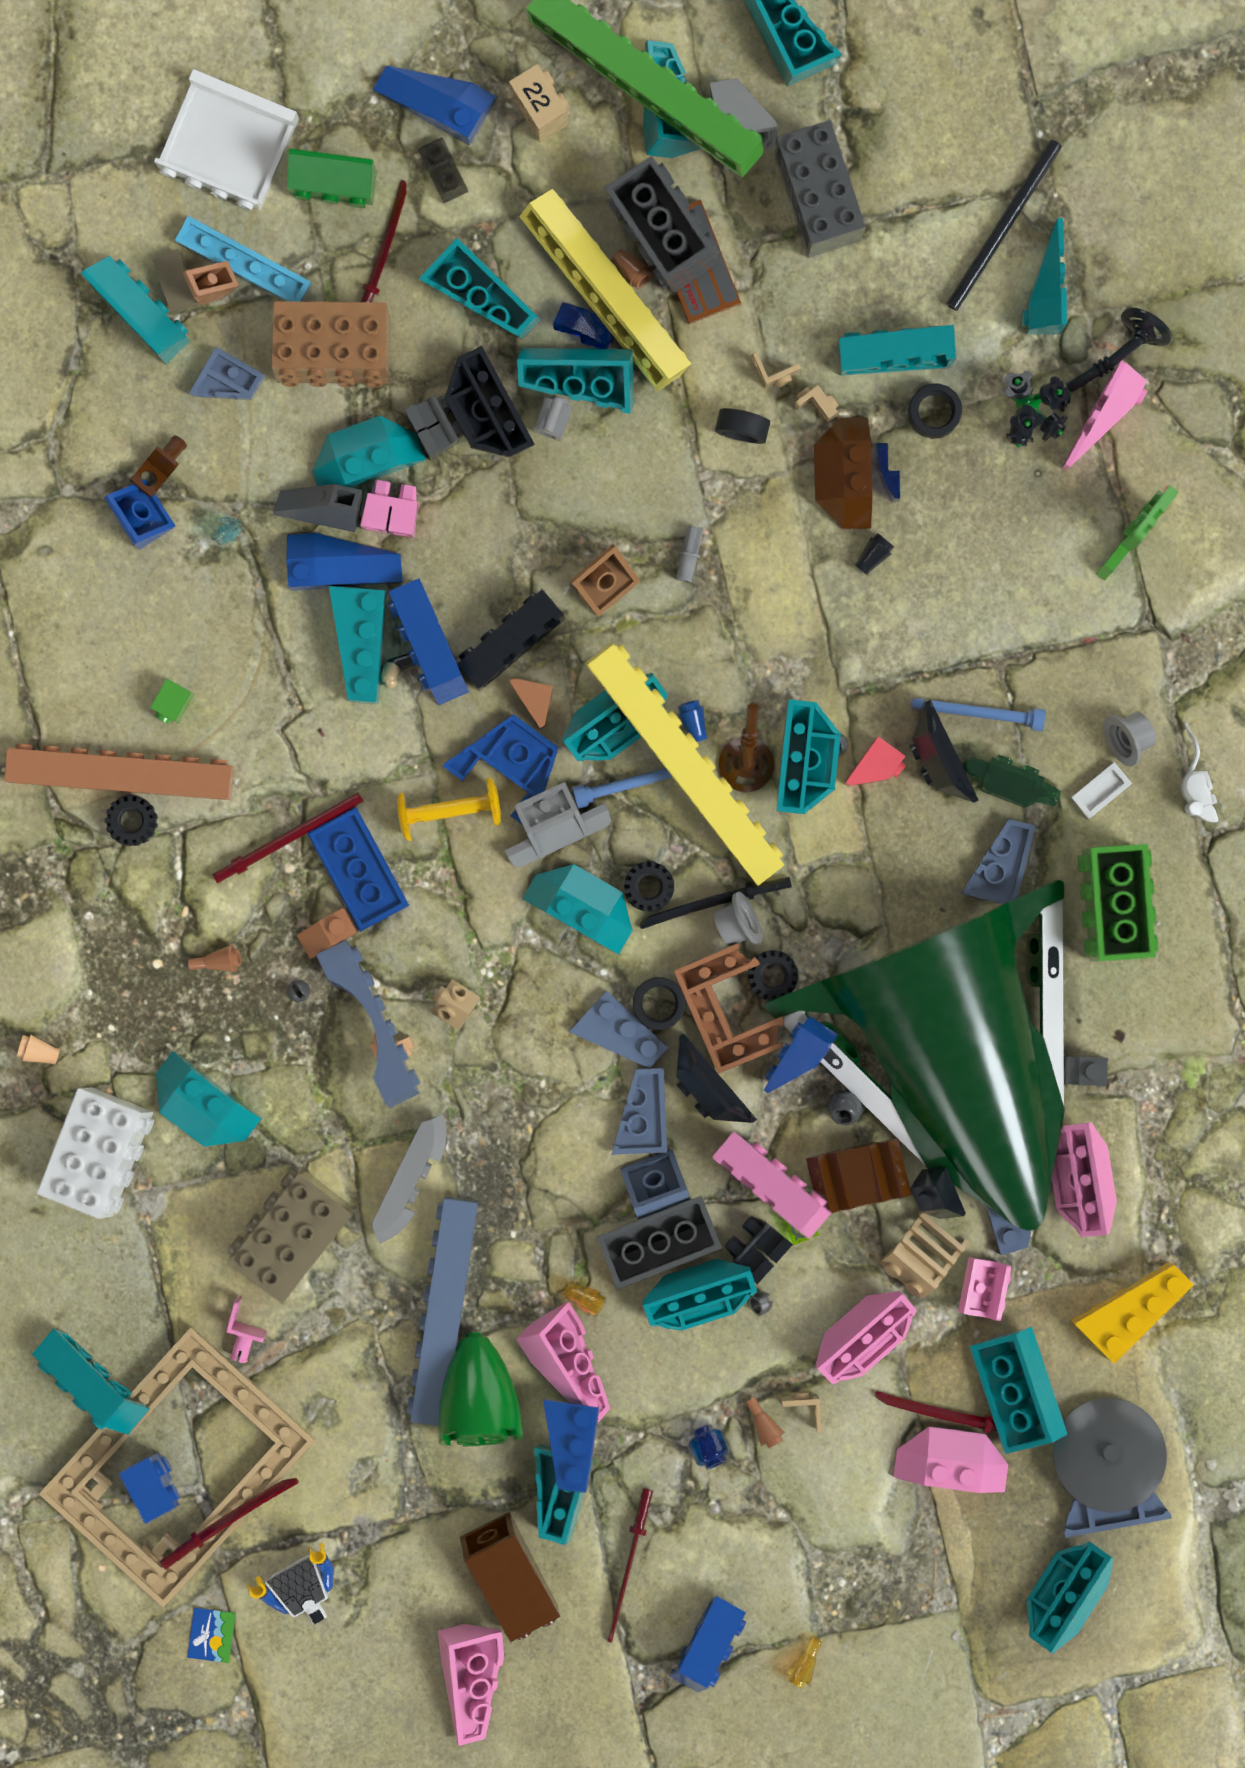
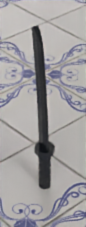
[639,877,792,929]

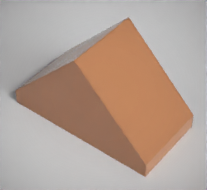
[509,678,553,730]

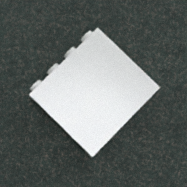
[154,69,299,211]

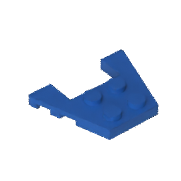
[443,714,559,825]

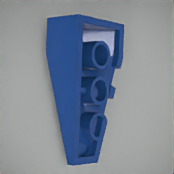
[373,66,497,146]

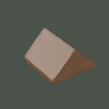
[570,544,640,617]

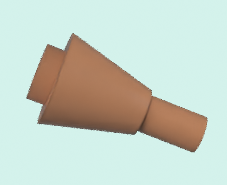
[188,945,241,972]
[745,1397,785,1448]

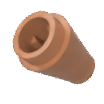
[611,249,652,289]

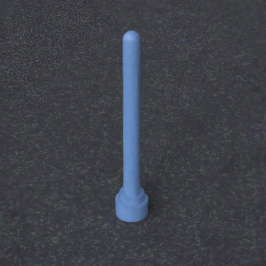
[911,698,1046,732]
[572,768,673,809]

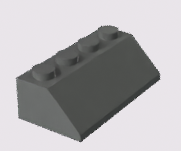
[596,1196,722,1289]

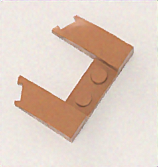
[674,943,784,1074]

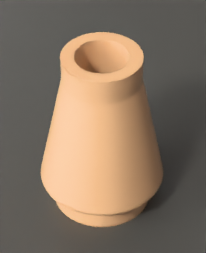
[16,1035,60,1065]

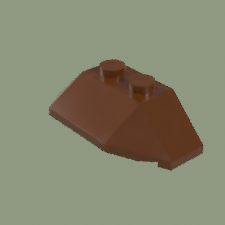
[813,417,873,530]

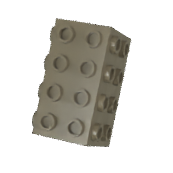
[228,1166,353,1304]

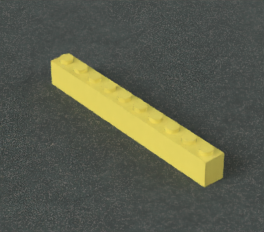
[585,642,784,886]

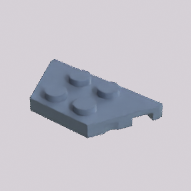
[1063,1492,1172,1538]

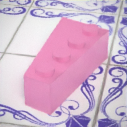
[712,1132,831,1239]

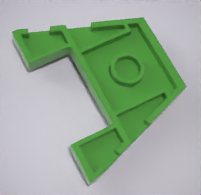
[1096,485,1179,581]

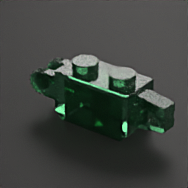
[963,755,1061,808]

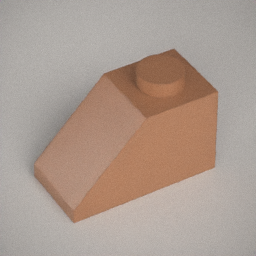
[183,261,239,305]
[297,908,359,960]

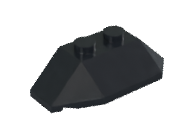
[444,346,535,458]
[909,698,979,803]
[676,1033,757,1123]

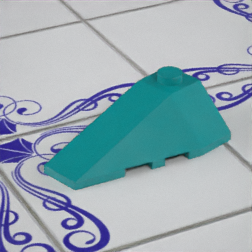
[643,40,702,158]

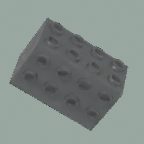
[605,155,721,293]

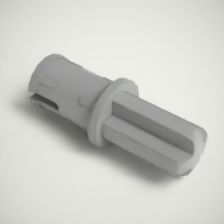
[675,526,703,583]

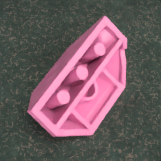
[1052,1122,1117,1237]
[815,1291,917,1384]
[893,1426,1008,1493]

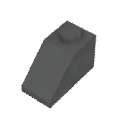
[1064,1055,1108,1086]

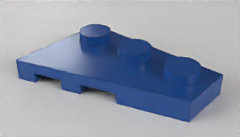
[543,1400,600,1493]

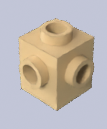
[431,979,480,1031]

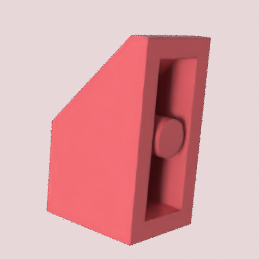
[844,737,906,787]

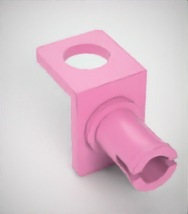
[226,1295,268,1363]

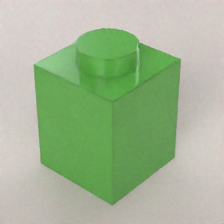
[150,679,195,724]

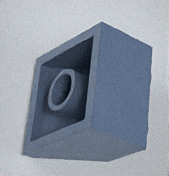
[620,1149,691,1220]

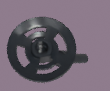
[1066,307,1172,393]

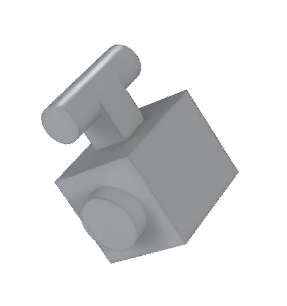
[534,396,572,442]

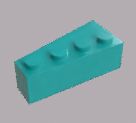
[517,348,634,414]
[329,586,387,705]

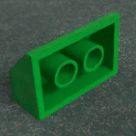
[287,148,377,208]

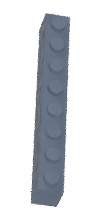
[407,1196,479,1426]

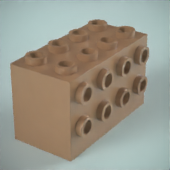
[272,301,391,388]

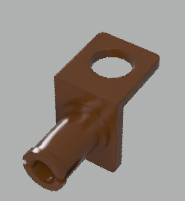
[130,435,187,497]

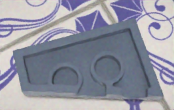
[960,819,1036,904]
[569,991,668,1068]
[611,1068,667,1155]

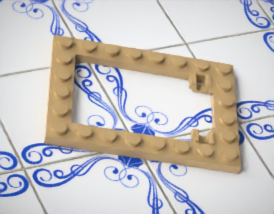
[39,1327,316,1608]

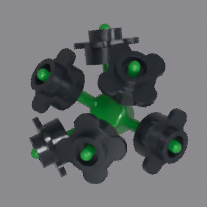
[1005,371,1071,448]

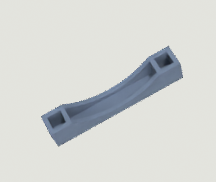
[316,940,421,1108]

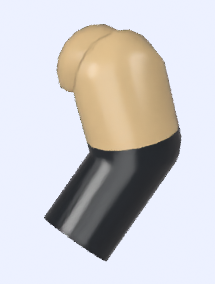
[380,653,414,688]

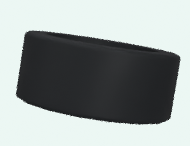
[908,383,962,439]
[715,408,771,444]
[633,977,685,1030]

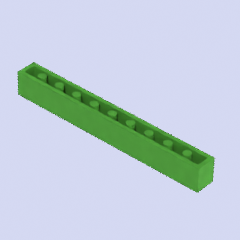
[526,0,764,178]

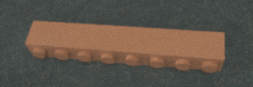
[4,744,234,801]

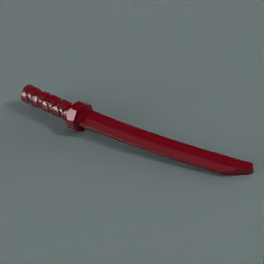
[361,180,407,302]
[875,1391,997,1433]
[159,1478,299,1570]
[607,1488,653,1643]

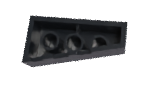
[457,589,565,691]

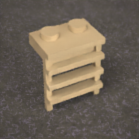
[879,1212,969,1299]

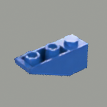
[764,1016,838,1093]

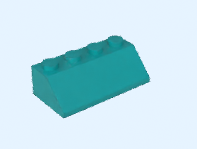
[81,256,190,364]
[969,1327,1068,1454]

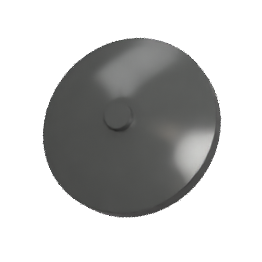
[1053,1398,1167,1512]

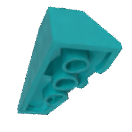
[1021,218,1067,335]

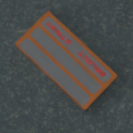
[677,199,741,325]

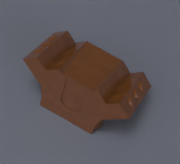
[806,1138,912,1214]

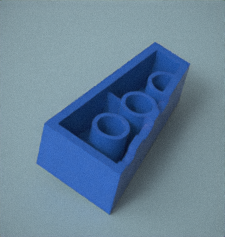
[388,578,469,705]

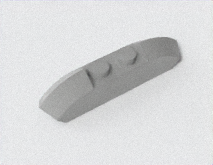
[372,1115,446,1243]

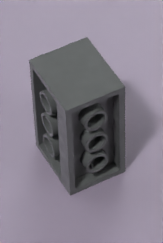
[774,120,866,258]

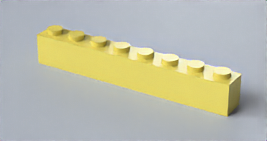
[519,189,691,392]

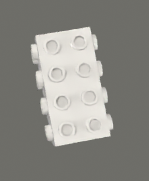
[37,1088,154,1219]

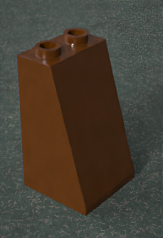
[460,1512,560,1643]

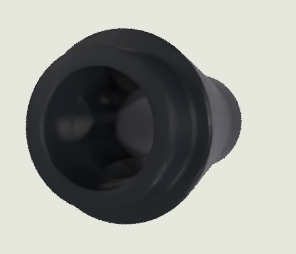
[855,533,894,575]

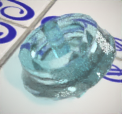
[211,516,242,545]

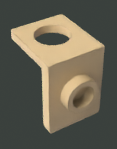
[752,352,801,389]
[781,1391,822,1433]

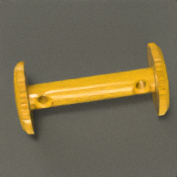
[397,777,501,841]

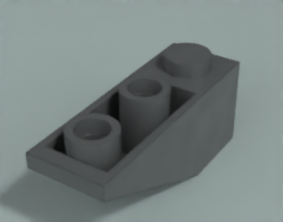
[273,484,362,532]

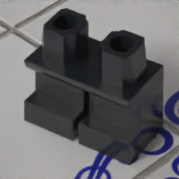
[724,1215,793,1285]

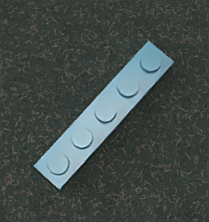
[175,216,312,302]

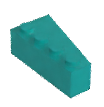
[744,0,842,87]
[419,238,541,339]
[838,325,956,376]
[32,1328,150,1435]

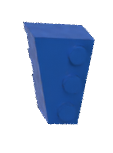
[669,1596,746,1692]

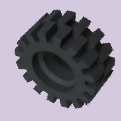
[105,795,158,846]
[624,861,674,912]
[747,950,799,1000]

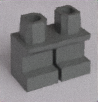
[404,395,464,460]

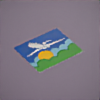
[187,1607,236,1663]

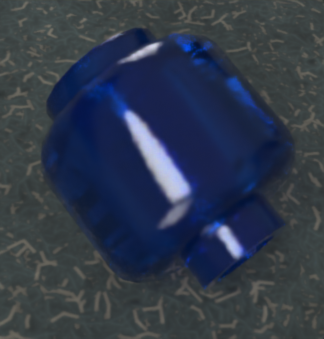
[688,1425,730,1470]

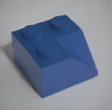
[119,1453,180,1524]

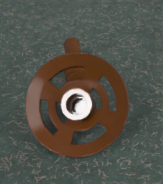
[718,703,774,792]

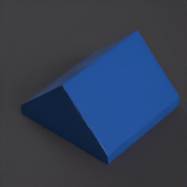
[104,479,175,550]

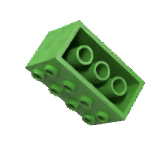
[1078,844,1158,962]

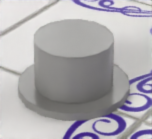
[1103,711,1156,767]
[714,892,763,946]

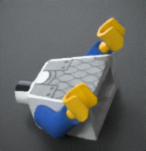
[246,1543,334,1625]

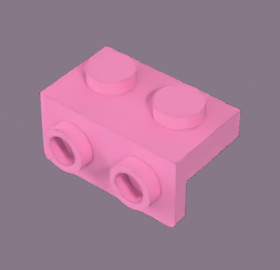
[958,1257,1011,1321]

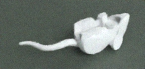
[1180,723,1218,823]

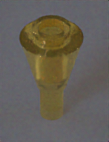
[786,1636,823,1689]

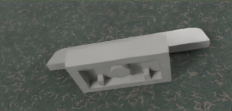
[505,782,611,867]

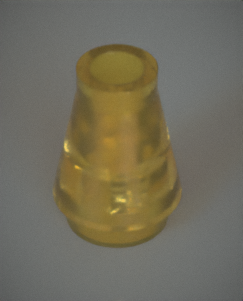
[563,1282,607,1317]

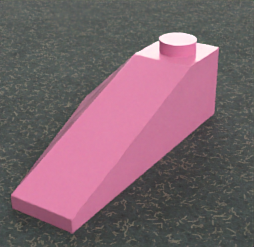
[1062,360,1147,471]
[516,1302,610,1422]
[438,1624,504,1746]

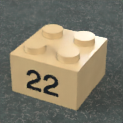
[509,64,570,142]

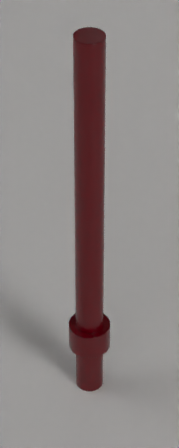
[212,792,364,884]

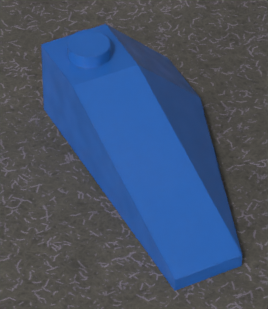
[286,533,403,591]

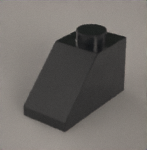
[910,1167,966,1219]

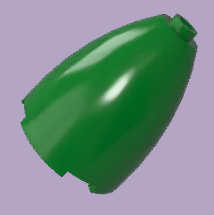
[438,1332,524,1447]

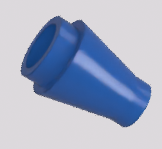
[677,700,707,742]

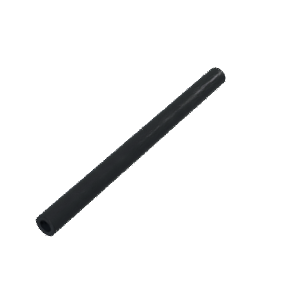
[946,140,1062,311]

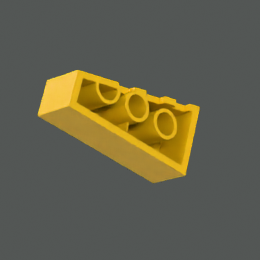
[1070,1262,1194,1364]

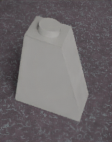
[710,78,777,171]

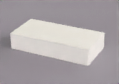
[1070,762,1132,819]

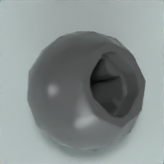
[828,1090,863,1126]

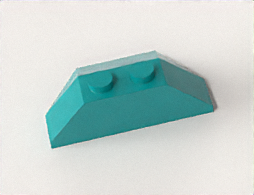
[312,416,426,488]
[562,673,668,761]
[776,699,841,814]
[522,864,633,954]
[156,1051,262,1147]
[642,1259,757,1331]
[1027,1542,1114,1654]

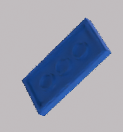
[307,807,410,932]

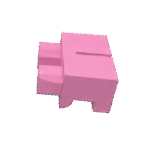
[361,480,419,538]

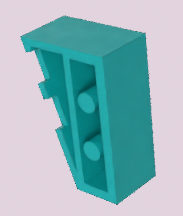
[534,1444,593,1545]

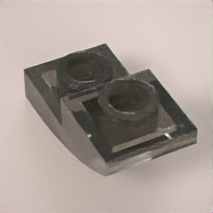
[418,137,468,204]

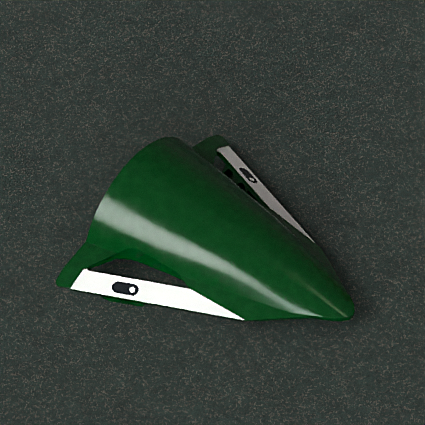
[765,880,1065,1231]

